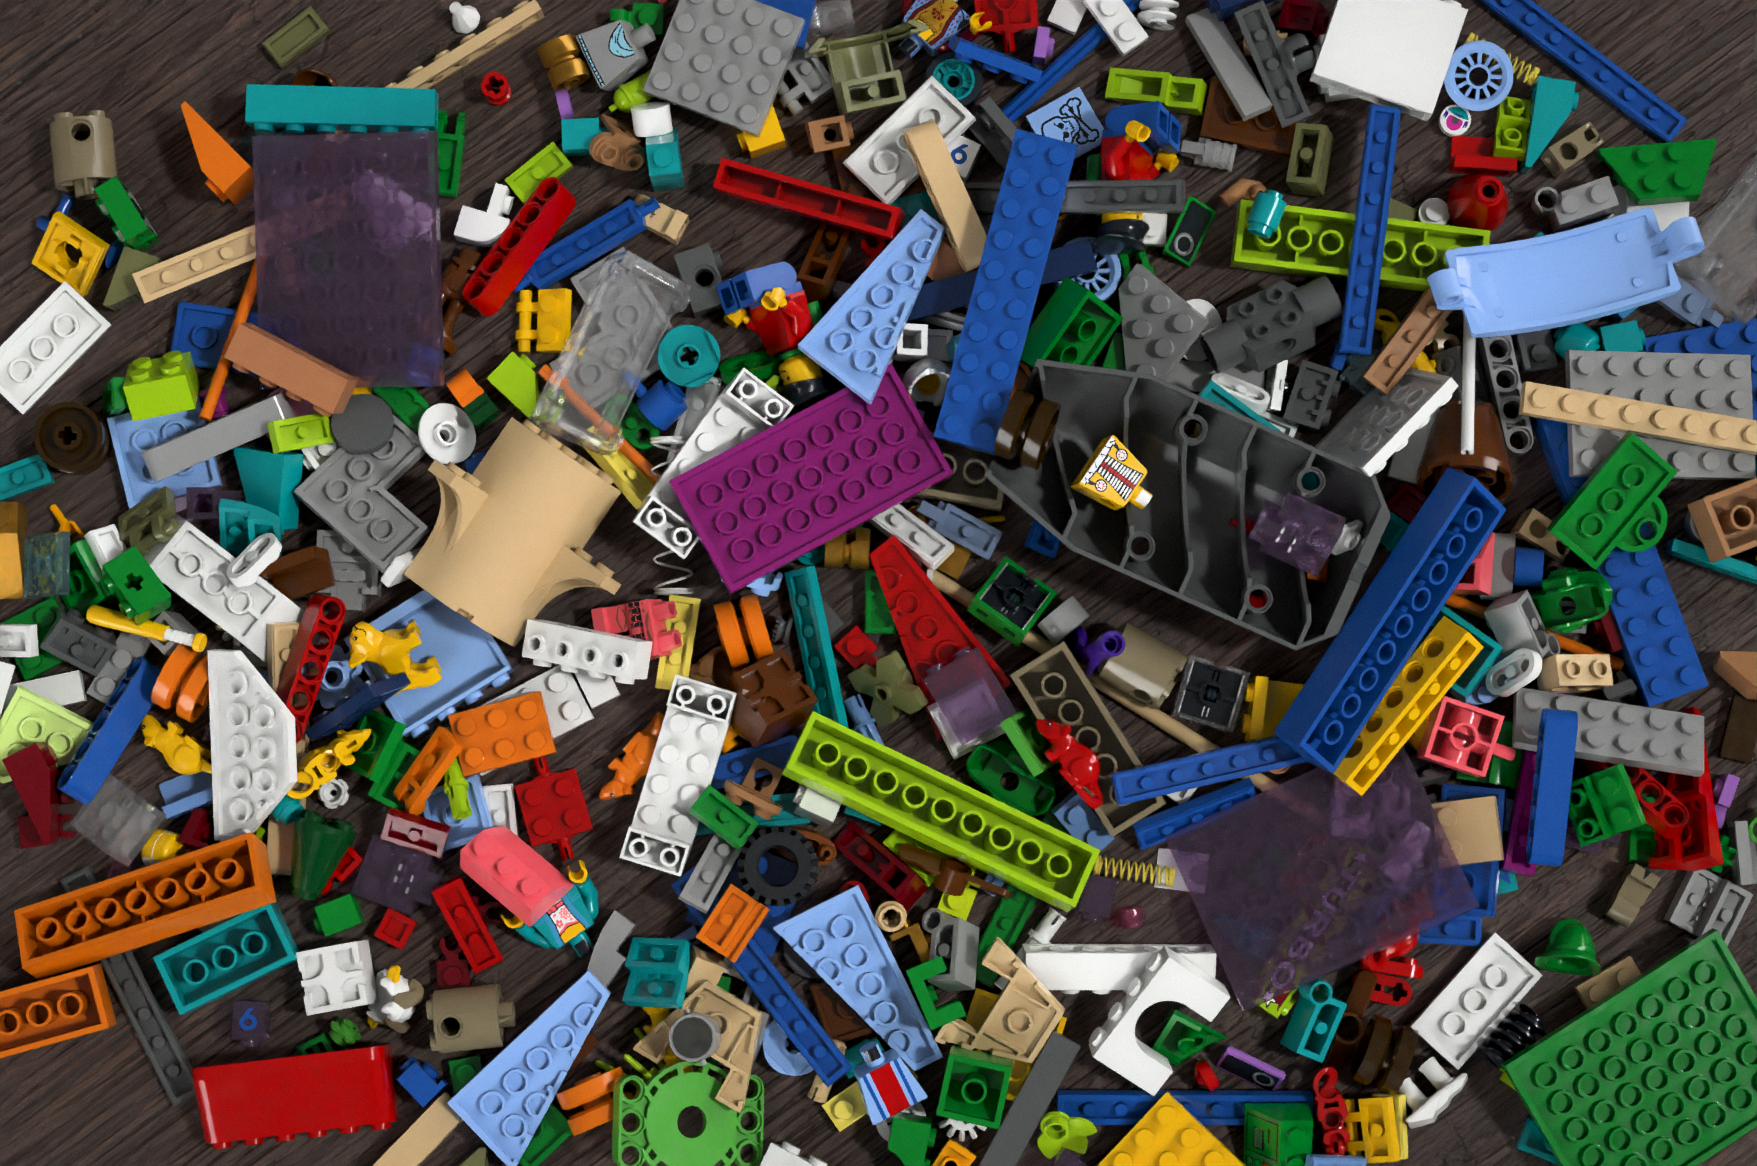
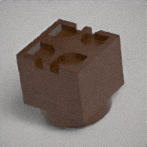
[724,649,818,748]

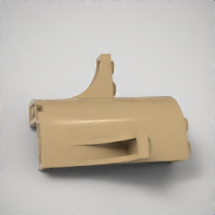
[404,417,621,647]

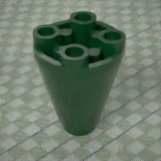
[290,809,357,901]

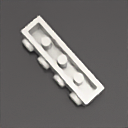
[522,619,653,684]

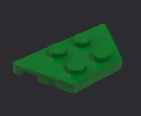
[1596,138,1717,206]

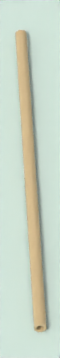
[922,563,1327,828]

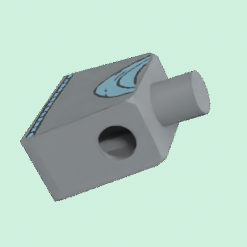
[576,20,656,92]

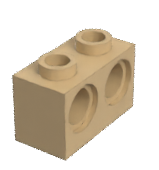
[1537,654,1613,693]

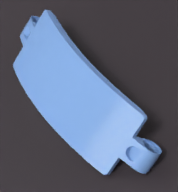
[1428,207,1705,338]

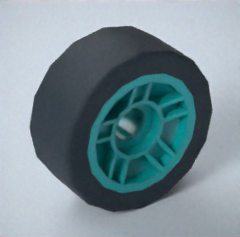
[924,51,983,110]

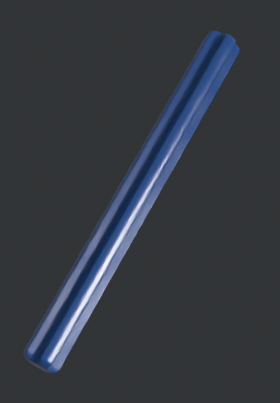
[1001,0,1140,123]

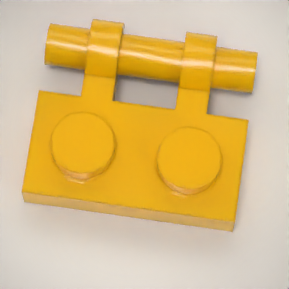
[515,288,572,354]
[1344,1096,1400,1163]

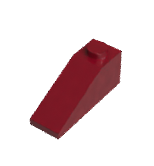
[2,742,59,846]
[833,820,928,911]

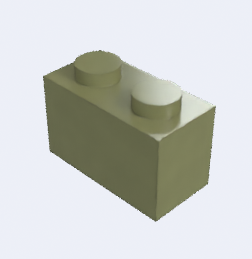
[1286,123,1334,197]

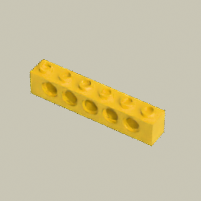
[1333,616,1483,796]

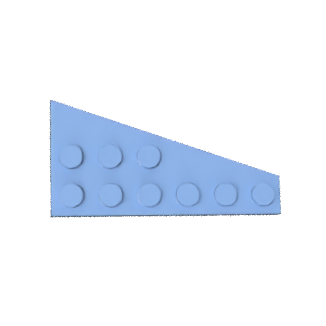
[798,209,945,405]
[772,885,943,1071]
[447,969,611,1166]

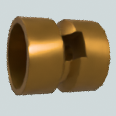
[537,34,591,91]
[824,528,870,569]

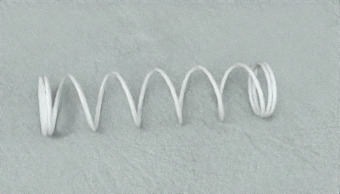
[650,436,694,595]

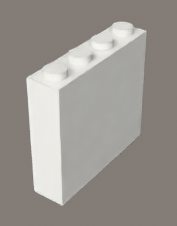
[1309,0,1468,121]

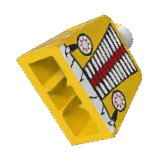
[1070,435,1152,510]

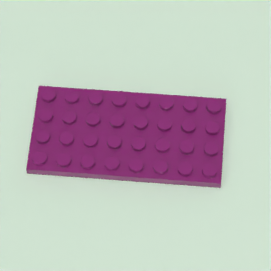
[669,364,953,594]

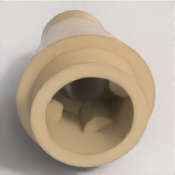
[875,898,907,932]

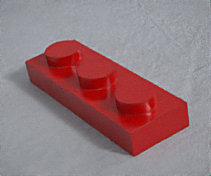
[431,875,504,974]

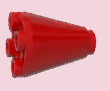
[1445,173,1509,232]

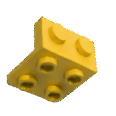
[1241,676,1305,741]

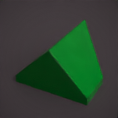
[1151,1008,1227,1067]

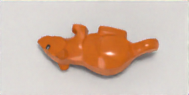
[599,711,665,800]

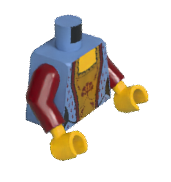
[898,0,992,59]

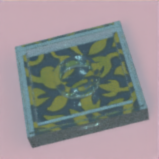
[24,531,70,600]

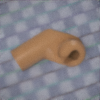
[1219,178,1266,208]

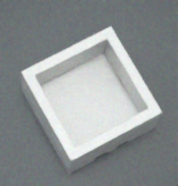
[296,940,379,1016]

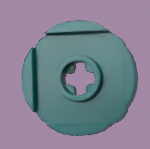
[657,324,721,387]

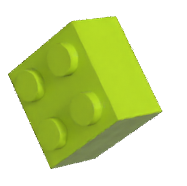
[123,351,200,422]

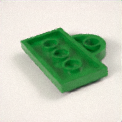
[1546,431,1678,570]

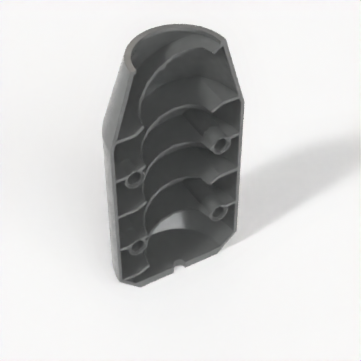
[985,359,1391,650]

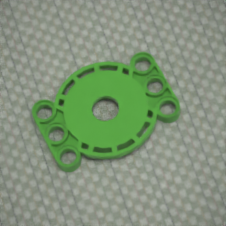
[612,1061,764,1166]

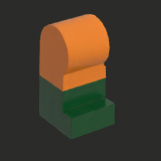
[445,368,502,431]

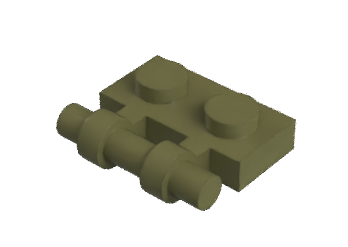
[118,486,180,557]

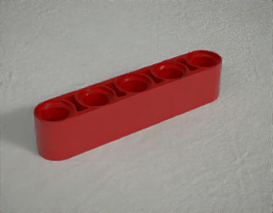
[462,177,576,316]
[276,593,346,744]
[1576,758,1689,839]

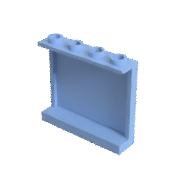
[344,590,514,739]

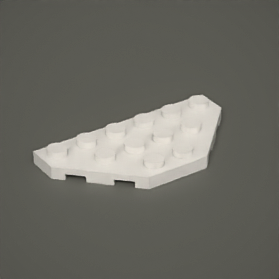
[207,649,297,841]

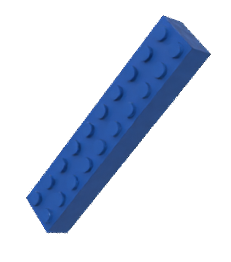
[934,129,1078,455]
[1530,417,1709,707]
[1274,467,1507,774]

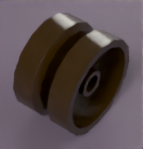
[994,389,1061,470]
[34,402,113,476]
[1350,1014,1418,1096]

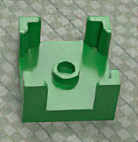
[905,956,966,1030]

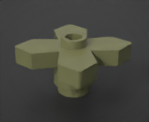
[848,650,928,728]

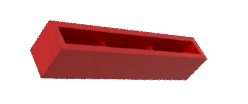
[713,158,905,241]

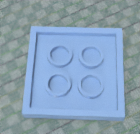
[107,395,223,509]

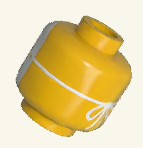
[140,829,188,866]

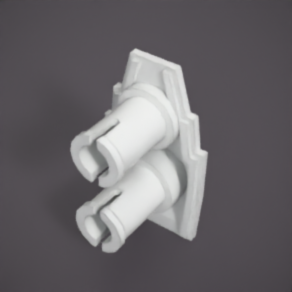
[1397,1056,1468,1129]

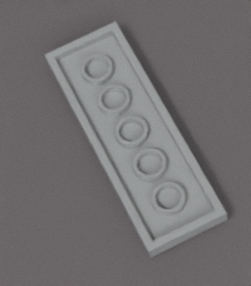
[1512,688,1704,777]

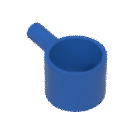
[621,371,688,431]

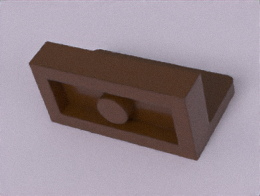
[260,546,335,601]

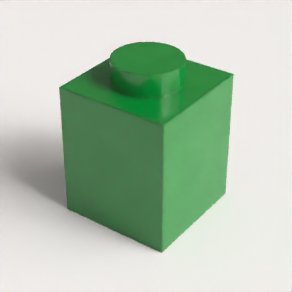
[313,893,366,937]

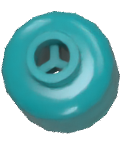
[1553,322,1602,360]

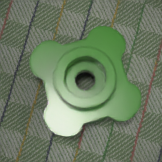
[329,1017,362,1048]

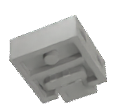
[315,530,382,613]

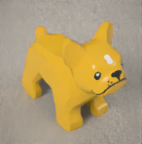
[348,619,442,695]

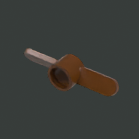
[897,843,1012,900]
[1320,970,1377,1082]

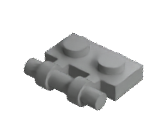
[777,42,833,116]

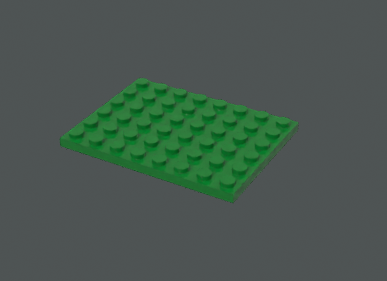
[1501,928,1757,1166]

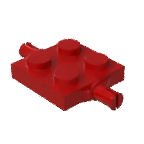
[974,0,1039,52]
[514,756,593,861]

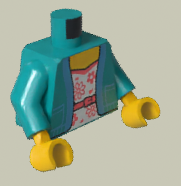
[501,860,599,958]

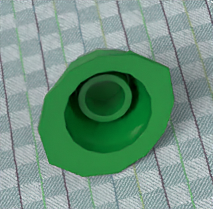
[1534,919,1601,975]

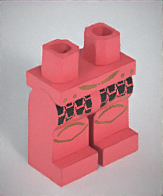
[591,599,682,660]

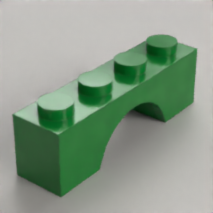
[887,1112,937,1166]

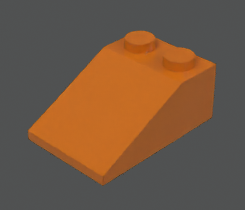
[181,101,262,206]

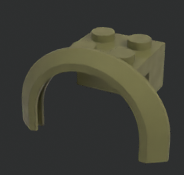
[804,19,929,116]

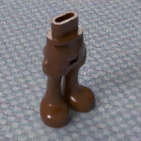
[401,246,485,357]

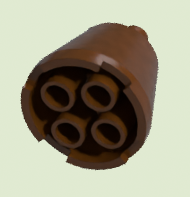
[1417,400,1513,500]

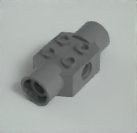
[1199,275,1343,374]

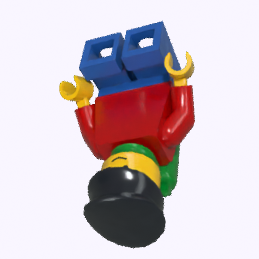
[1085,101,1181,255]
[716,262,836,409]

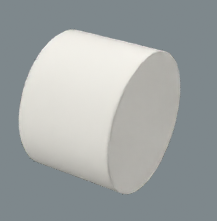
[631,101,673,137]

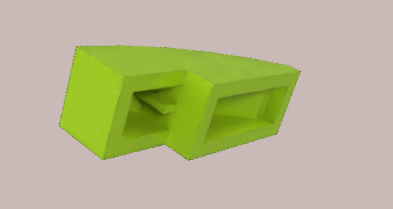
[1105,67,1208,116]

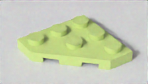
[0,685,93,783]

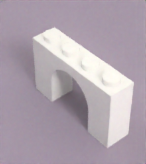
[1088,945,1230,1096]

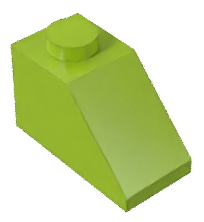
[486,351,539,425]

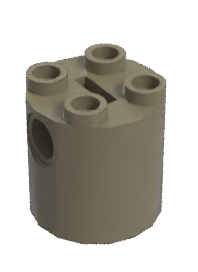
[49,110,118,200]
[1097,622,1188,709]
[426,984,516,1053]

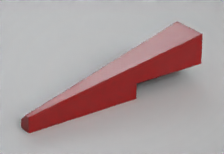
[1649,707,1724,871]

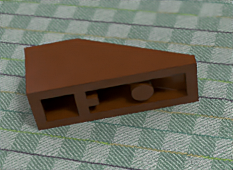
[797,222,853,309]

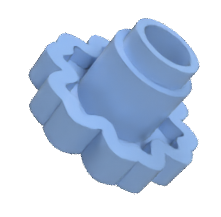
[302,645,363,709]

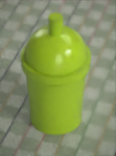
[608,70,654,113]

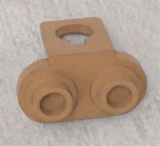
[589,114,646,171]
[723,757,783,820]

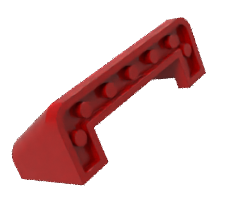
[192,1044,399,1149]

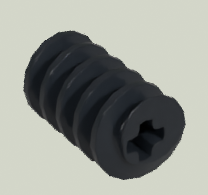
[1476,1003,1547,1070]

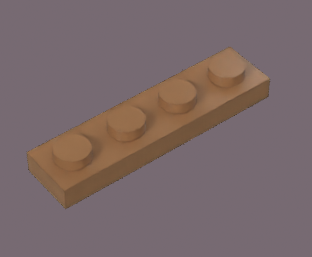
[1361,285,1452,396]

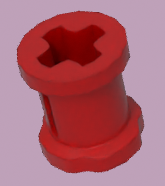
[481,71,512,106]

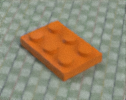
[448,691,557,777]

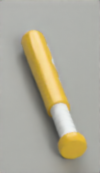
[86,605,207,652]

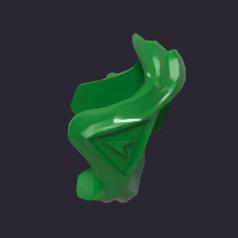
[1529,567,1612,634]
[967,740,1056,816]

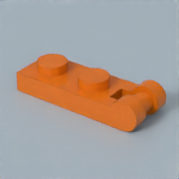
[393,726,463,816]

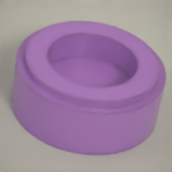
[555,88,574,119]

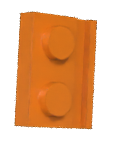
[696,884,771,963]

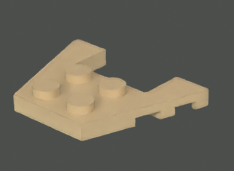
[934,937,1065,1063]
[633,981,763,1113]

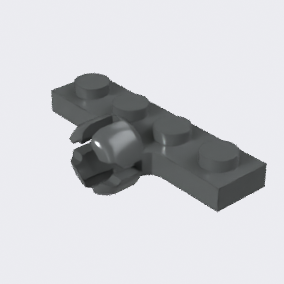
[1234,0,1315,129]

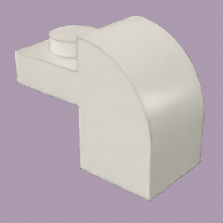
[453,183,514,247]
[892,323,953,363]

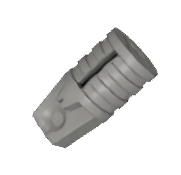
[1179,137,1237,172]

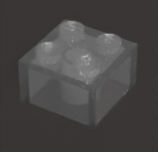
[70,773,166,867]

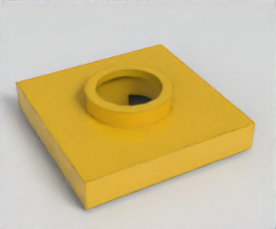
[31,211,110,297]

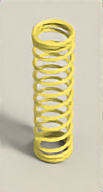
[1464,32,1540,86]
[1093,855,1175,887]

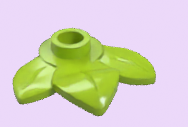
[1037,1111,1097,1159]

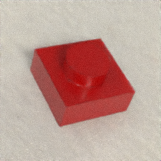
[374,907,418,950]

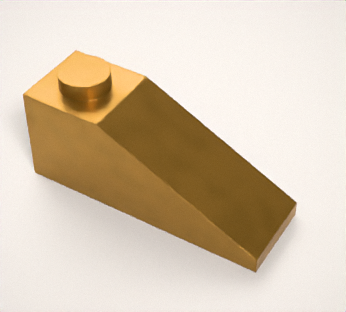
[0,502,27,600]

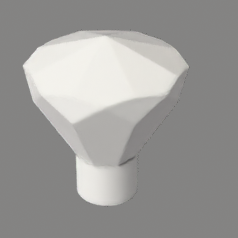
[449,2,480,34]

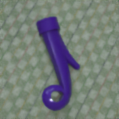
[1069,626,1125,676]

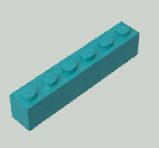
[245,84,439,137]

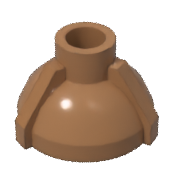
[690,647,732,689]

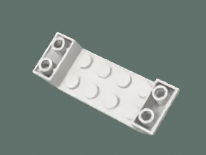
[632,368,794,559]
[144,514,304,664]
[619,674,737,877]

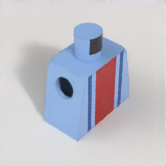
[854,1041,928,1125]

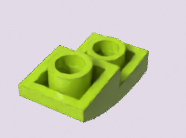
[1493,96,1531,161]

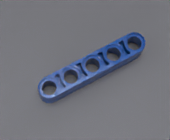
[57,656,162,805]
[1526,708,1578,866]

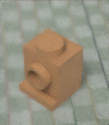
[805,115,854,155]

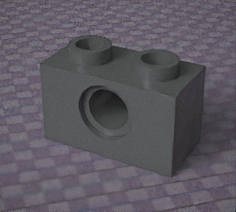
[674,243,728,319]

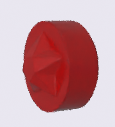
[1193,1059,1220,1092]

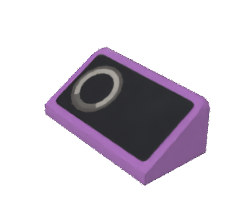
[1216,1045,1286,1091]

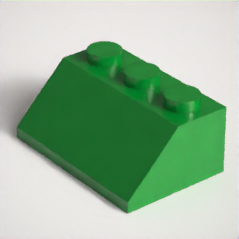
[1020,277,1123,370]

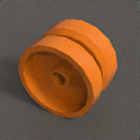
[713,593,774,671]
[151,644,209,723]
[556,1066,633,1136]

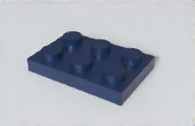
[305,672,411,742]

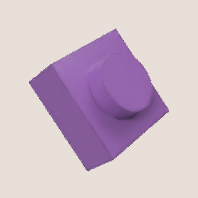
[1032,26,1055,66]

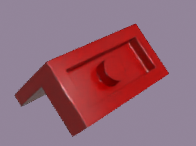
[1449,136,1517,177]

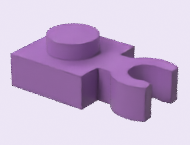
[1712,774,1740,829]

